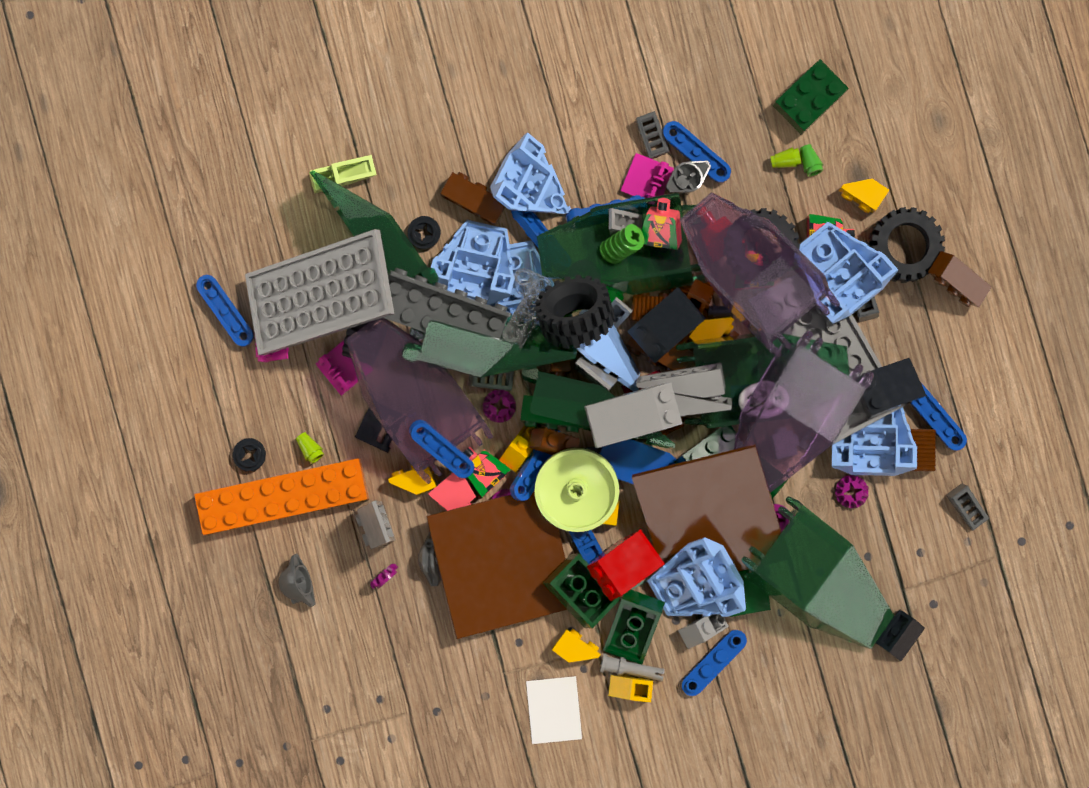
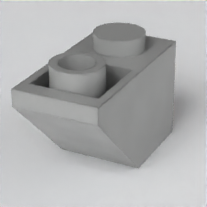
[678,614,729,649]

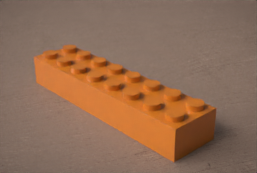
[194,458,369,535]

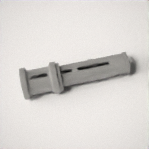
[600,653,665,682]

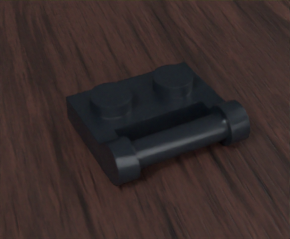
[355,400,406,453]

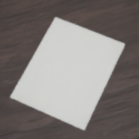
[526,676,582,744]

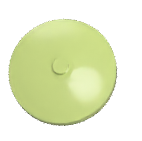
[535,448,619,532]

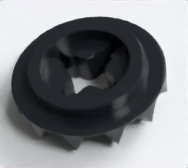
[408,216,441,249]
[233,438,266,471]

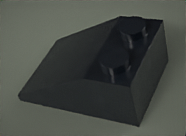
[627,287,706,363]
[852,357,927,420]

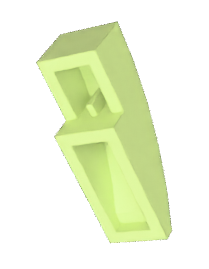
[309,155,377,194]

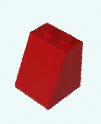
[587,529,665,601]

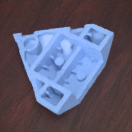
[490,133,571,214]

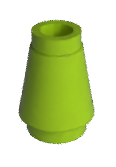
[770,147,802,168]
[296,432,324,464]

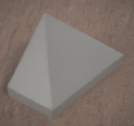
[609,208,643,236]
[611,297,632,329]

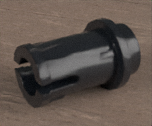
[707,304,734,319]

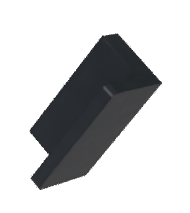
[875,609,925,661]

